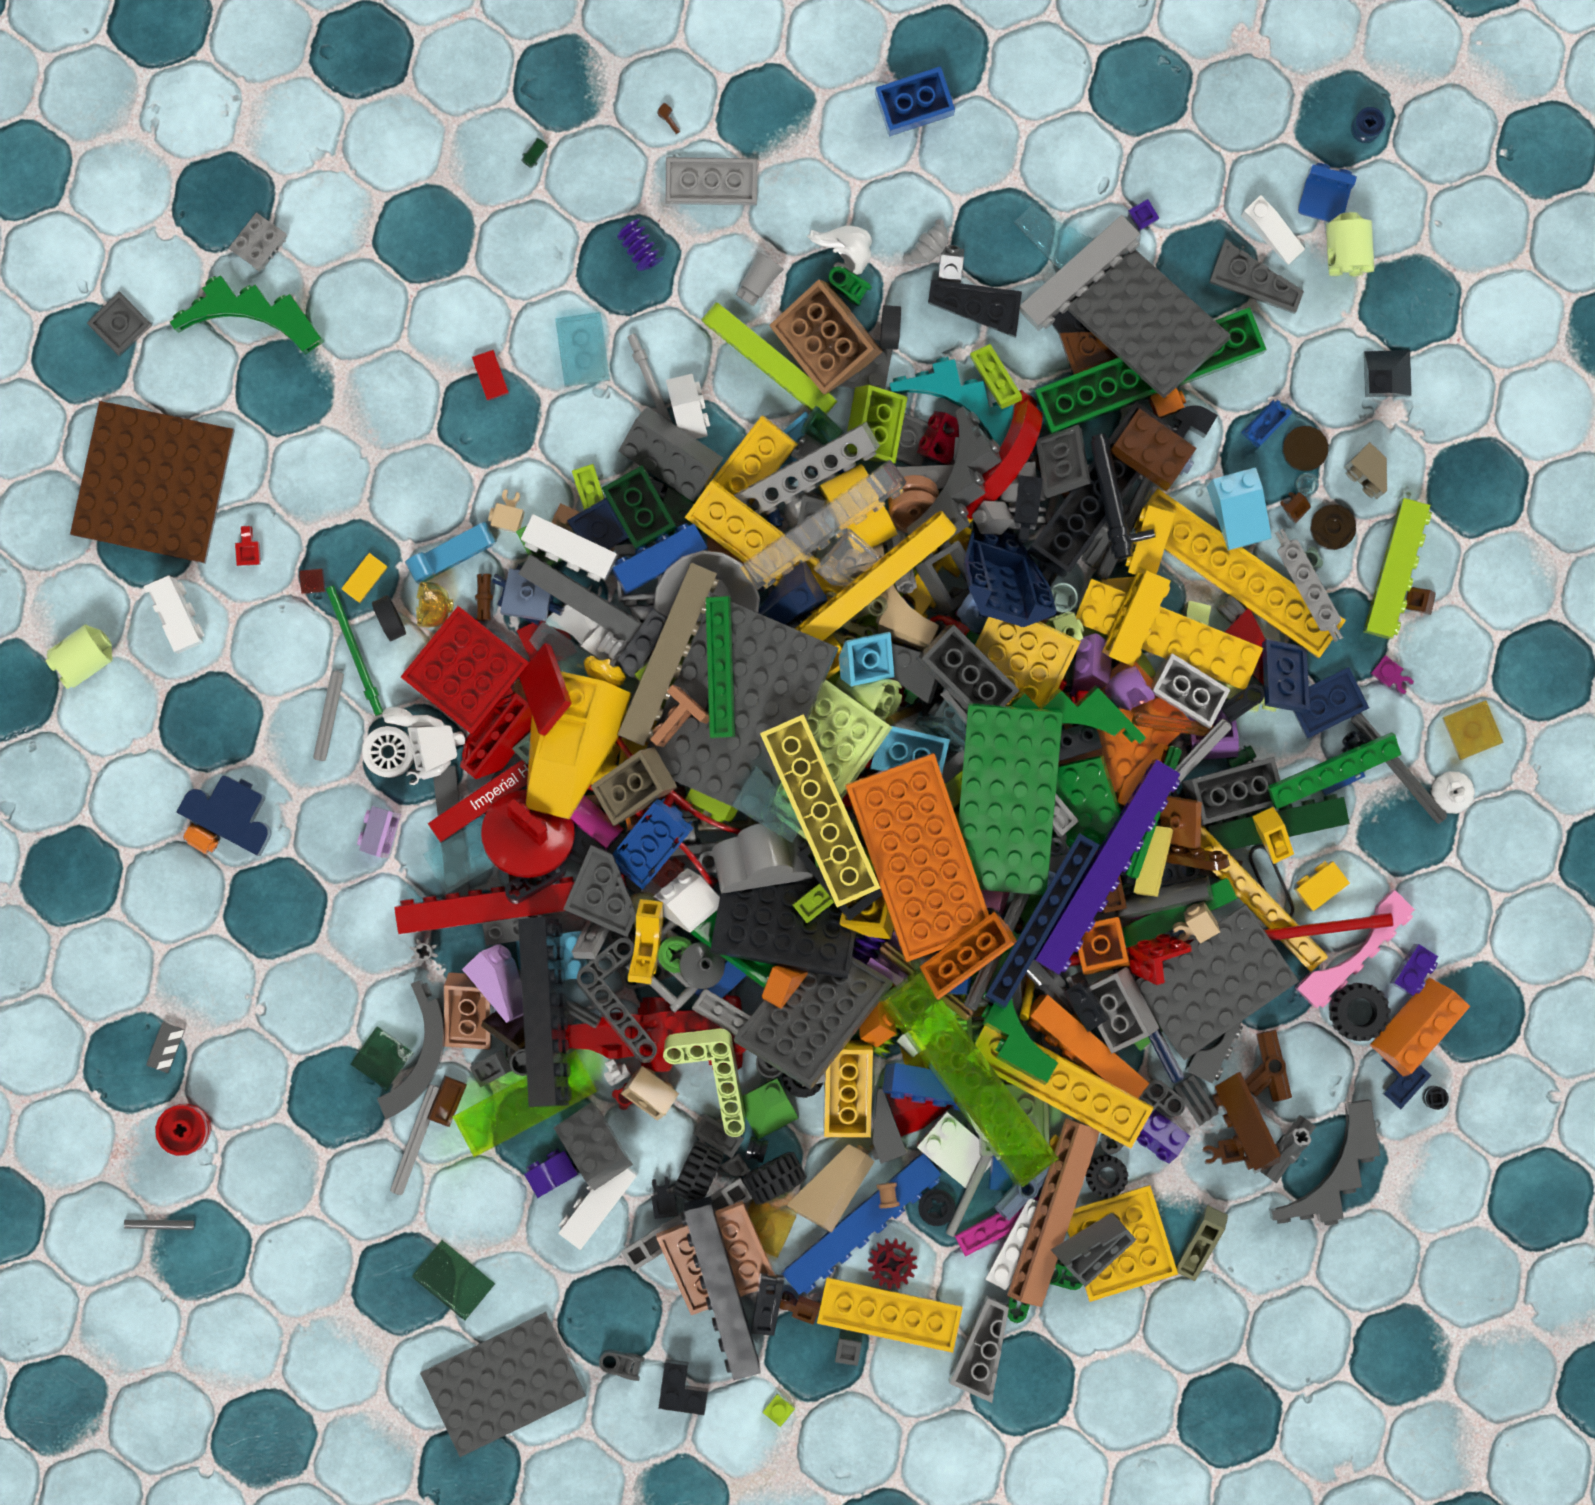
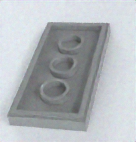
[665,157,758,205]

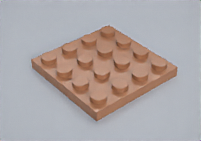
[656,1201,776,1316]

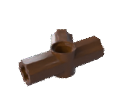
[1245,1030,1292,1102]

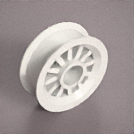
[362,726,414,778]

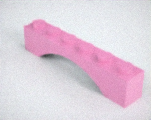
[1295,890,1415,1008]

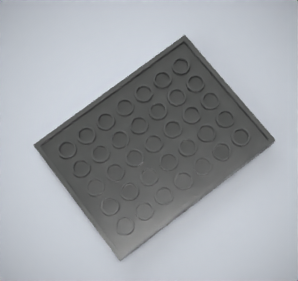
[646,594,838,820]

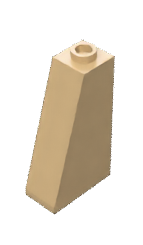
[787,1144,875,1233]

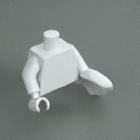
[382,707,465,785]

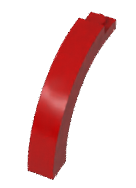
[966,389,1043,520]

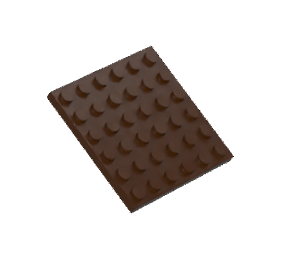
[70,401,235,564]

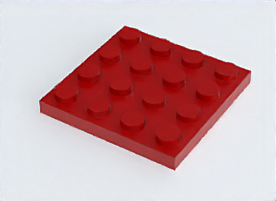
[401,606,529,735]

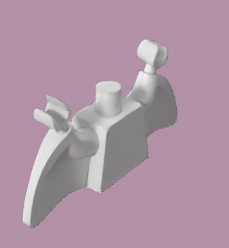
[546,585,654,682]

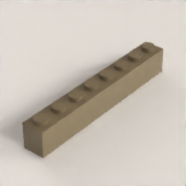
[617,563,719,746]

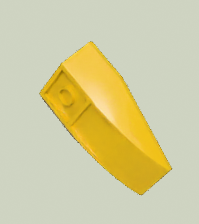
[526,671,632,819]

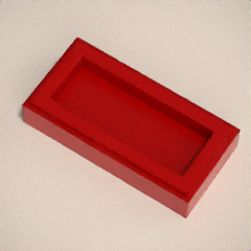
[472,350,509,401]

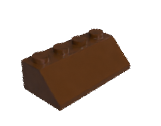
[1212,1072,1281,1174]

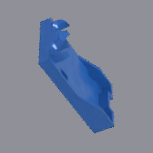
[613,798,693,890]

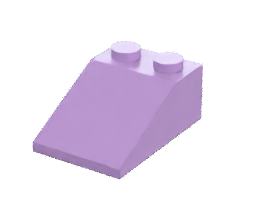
[357,806,401,858]
[462,944,523,1023]

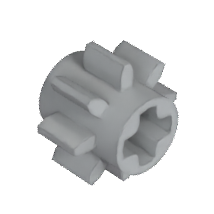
[410,938,439,966]

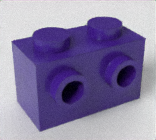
[1390,944,1439,996]

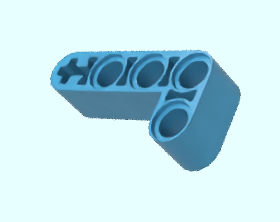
[405,522,497,584]

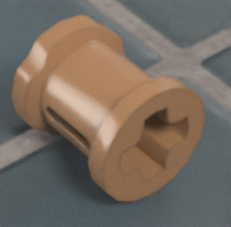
[876,1182,900,1208]

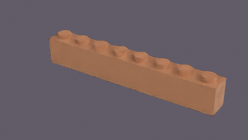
[1007,1118,1100,1307]

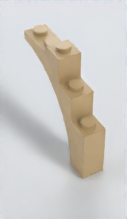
[843,510,939,651]

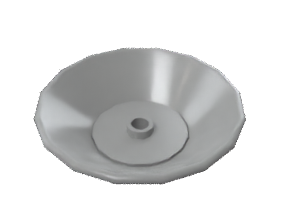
[654,551,760,622]

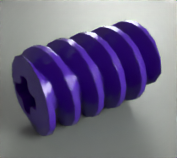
[617,218,664,271]
[852,934,888,965]

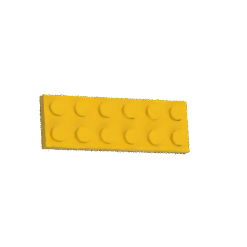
[817,1277,963,1353]

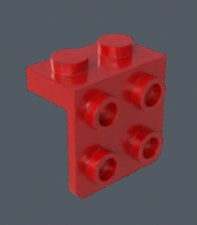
[1129,934,1192,985]

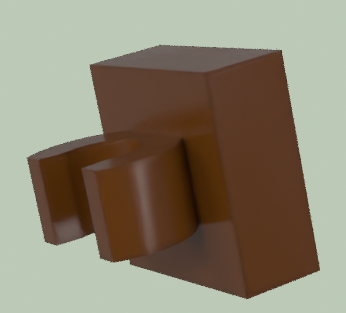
[1280,492,1311,523]

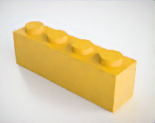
[1102,567,1171,666]

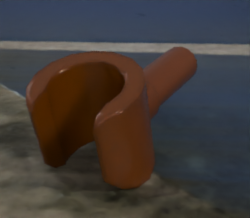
[657,103,681,134]

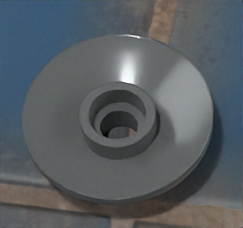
[679,942,725,989]

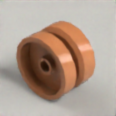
[888,475,939,533]

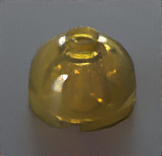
[416,582,454,628]

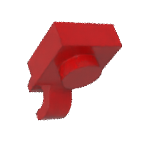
[235,526,261,566]

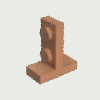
[650,685,709,747]

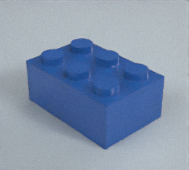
[875,66,955,137]

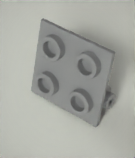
[228,213,287,272]

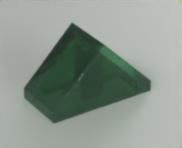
[801,406,843,445]

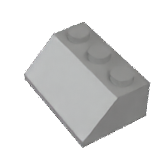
[1151,653,1230,729]

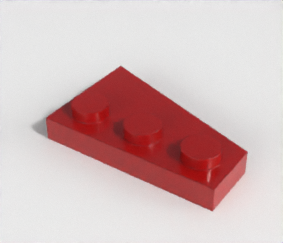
[1225,608,1266,687]

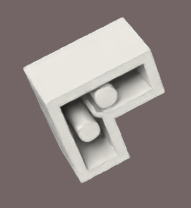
[666,374,710,439]

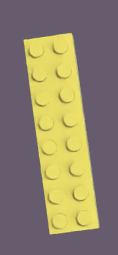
[760,714,880,907]

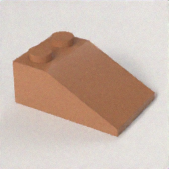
[444,973,494,1050]

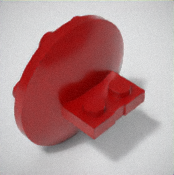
[481,790,575,878]

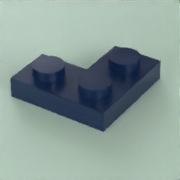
[1381,1058,1432,1110]

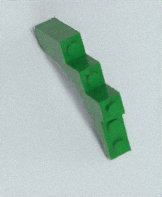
[170,275,324,355]
[971,931,1058,1085]

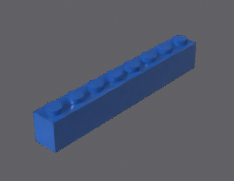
[781,1152,942,1295]

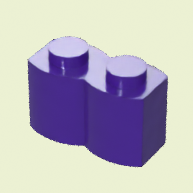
[524,1149,579,1198]

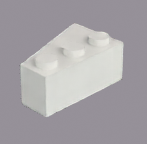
[143,576,204,654]

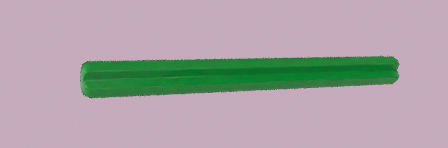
[1126,746,1182,879]

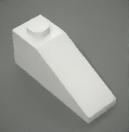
[1241,195,1305,265]

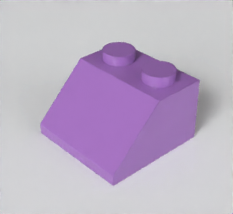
[1071,633,1112,696]
[1188,709,1239,760]

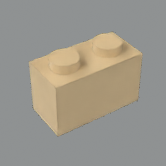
[621,1066,679,1121]

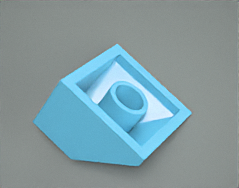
[839,632,894,686]

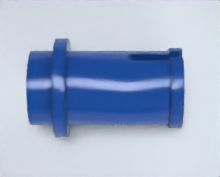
[766,504,784,528]

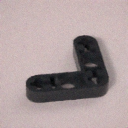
[505,862,566,904]

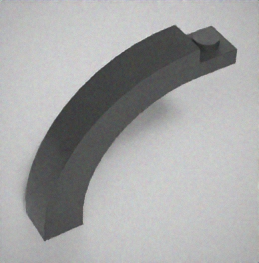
[377,980,445,1120]

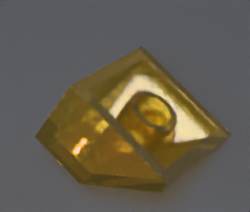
[748,1200,796,1258]

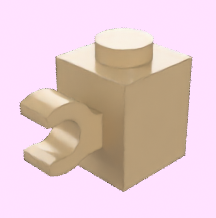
[488,489,525,534]
[1173,901,1220,943]

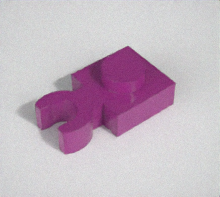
[1370,655,1414,694]

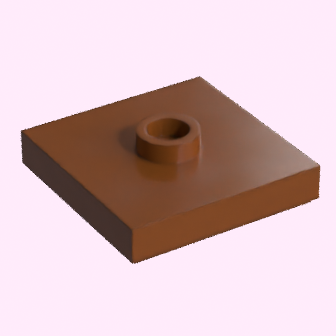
[1160,796,1202,849]

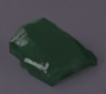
[351,1026,414,1091]

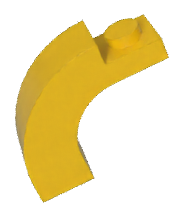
[628,899,663,984]

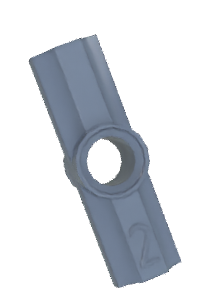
[994,1156,1051,1221]

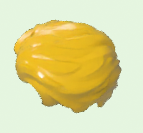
[583,656,626,687]

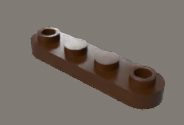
[1166,844,1229,871]

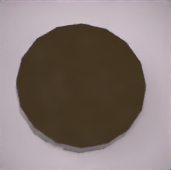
[1282,426,1329,472]
[1310,504,1356,550]

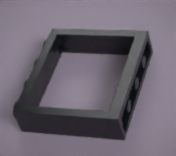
[796,809,882,921]

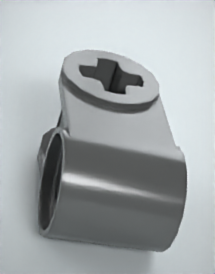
[599,1349,645,1381]

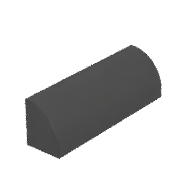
[1117,876,1213,920]

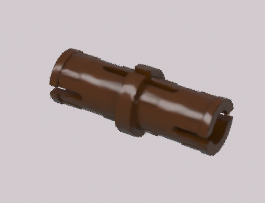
[475,574,493,621]

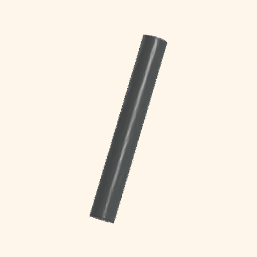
[124,1219,195,1230]

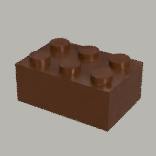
[1111,408,1197,491]

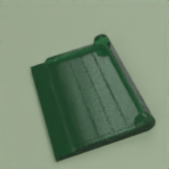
[412,1240,495,1321]

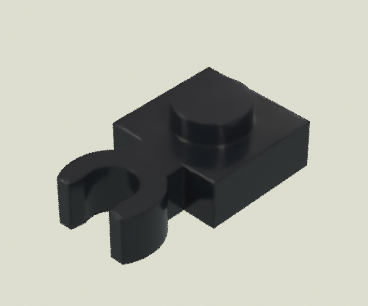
[651,1176,678,1219]

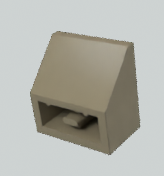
[1344,442,1387,499]

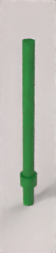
[326,585,383,716]

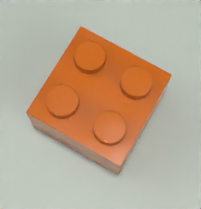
[1078,917,1130,975]

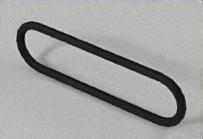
[1248,845,1295,917]

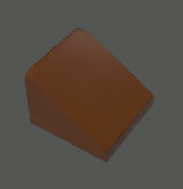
[1406,587,1436,615]

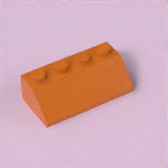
[920,912,1017,1000]
[1370,977,1470,1077]

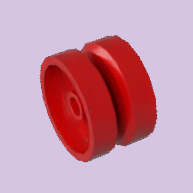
[155,1103,211,1156]

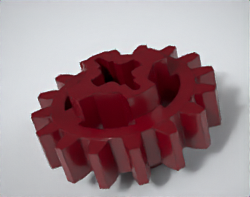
[867,1238,918,1289]

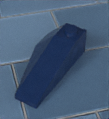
[758,561,828,625]

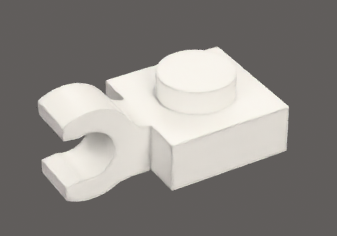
[604,1059,632,1086]

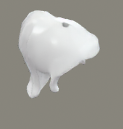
[807,225,872,275]

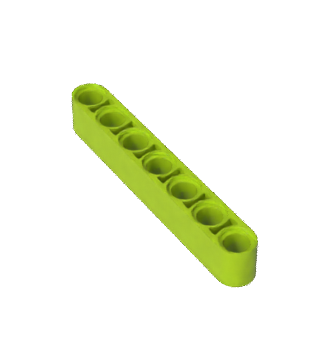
[701,302,837,419]

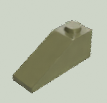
[1176,1205,1228,1281]

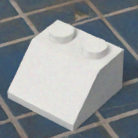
[653,868,720,932]

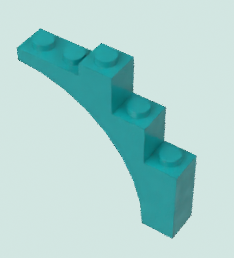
[889,357,1014,447]

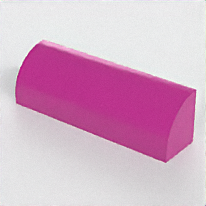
[571,795,624,850]

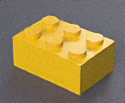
[1125,503,1176,575]

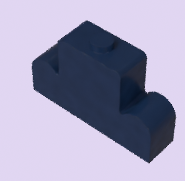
[176,775,271,856]

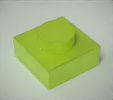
[762,1394,795,1427]

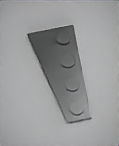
[1209,239,1304,314]

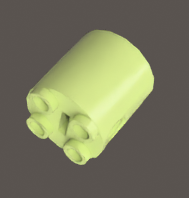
[1326,212,1374,276]
[46,624,113,689]

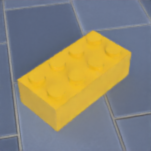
[823,1040,873,1137]

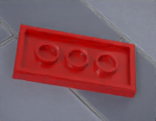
[519,643,572,736]

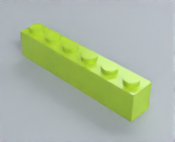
[1363,498,1432,640]

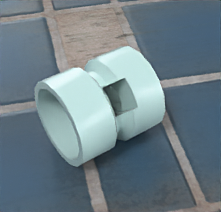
[1051,583,1078,615]

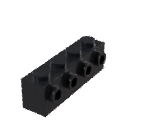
[1059,723,1102,761]

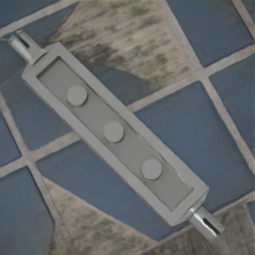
[1275,529,1343,642]

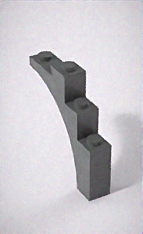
[906,407,1002,541]
[1269,1099,1380,1225]

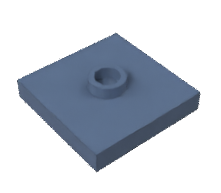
[500,569,552,621]

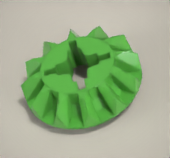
[658,936,692,974]

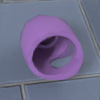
[1105,666,1155,710]

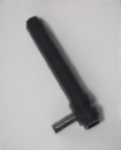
[1090,434,1156,559]

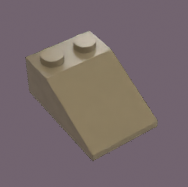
[591,747,677,826]

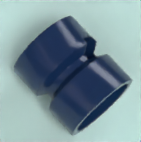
[1351,107,1385,143]

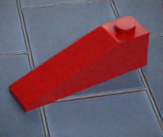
[886,1062,980,1136]

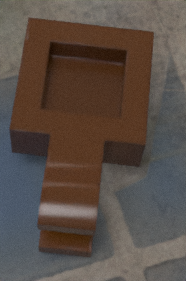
[779,1291,821,1325]

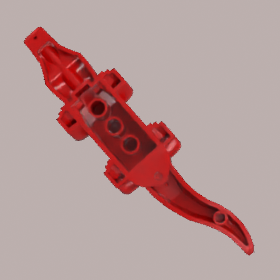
[565,995,752,1072]

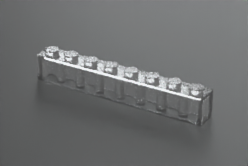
[740,460,907,590]

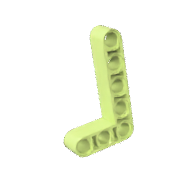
[663,1029,745,1137]

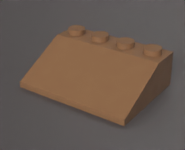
[769,280,883,395]

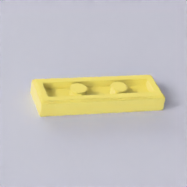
[1134,826,1173,897]

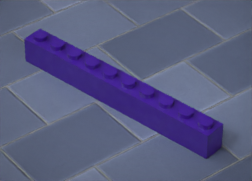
[1034,759,1180,975]

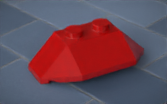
[460,693,532,779]

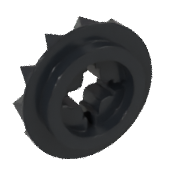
[918,1189,955,1226]

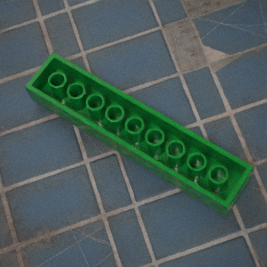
[1034,307,1267,435]

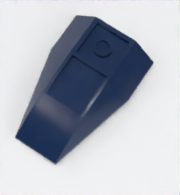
[963,522,1057,627]

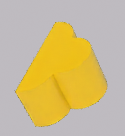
[818,464,898,556]

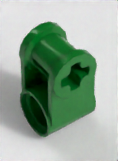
[828,266,872,307]

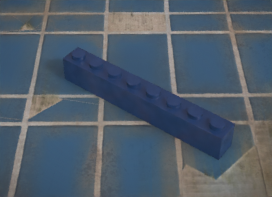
[984,833,1099,1010]

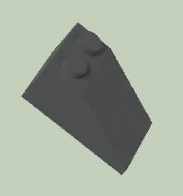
[870,1086,907,1164]

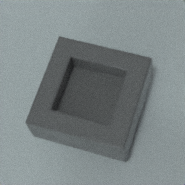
[835,1338,862,1366]

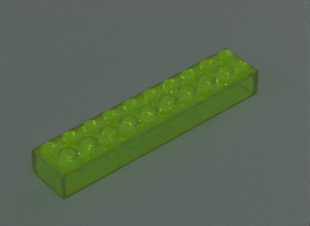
[879,971,1059,1187]

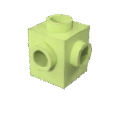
[1047,611,1084,640]

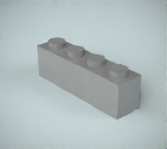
[948,1295,1009,1403]

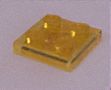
[1442,700,1504,760]

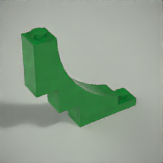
[1008,685,1146,744]

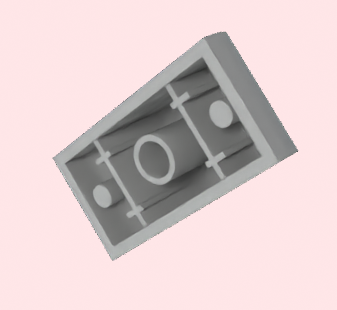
[712,822,813,893]

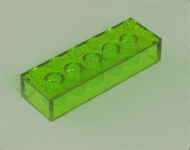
[452,1050,599,1157]

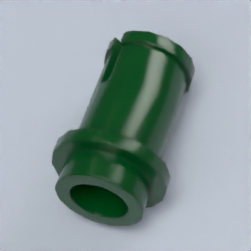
[521,138,549,168]
[1226,745,1257,768]

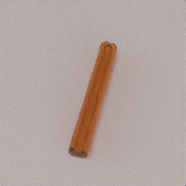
[1132,712,1214,736]

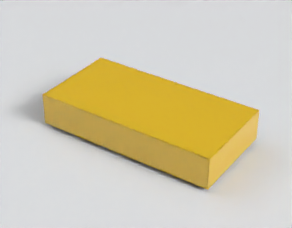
[341,553,388,603]

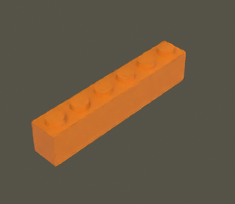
[1027,994,1150,1098]

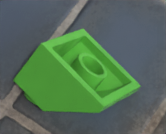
[742,1077,799,1140]

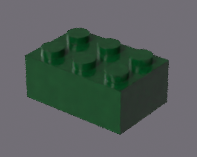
[602,465,677,550]

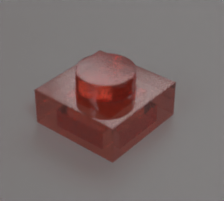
[299,569,325,594]

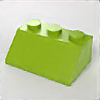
[847,385,908,464]

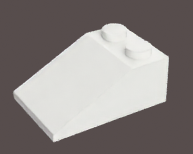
[916,1111,991,1189]

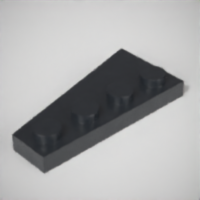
[928,280,1022,338]

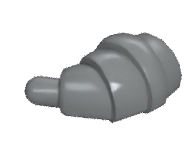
[903,219,949,264]

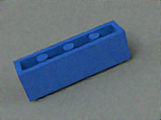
[612,523,707,594]
[883,1063,979,1111]

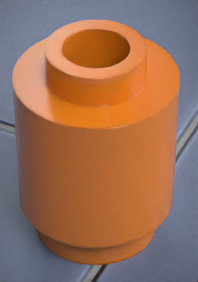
[183,823,219,854]

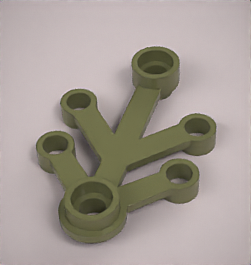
[822,584,888,645]

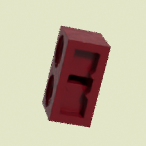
[917,411,959,465]

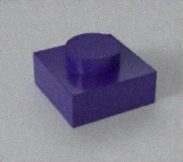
[1128,199,1160,231]

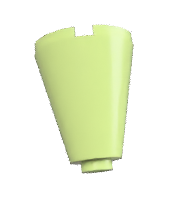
[836,676,902,721]

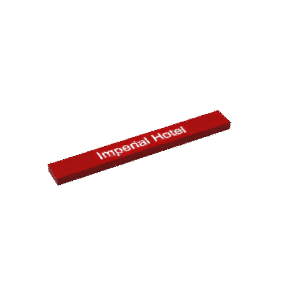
[427,760,528,843]

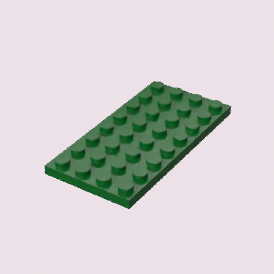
[958,703,1063,895]

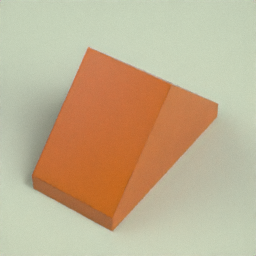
[762,965,808,1009]

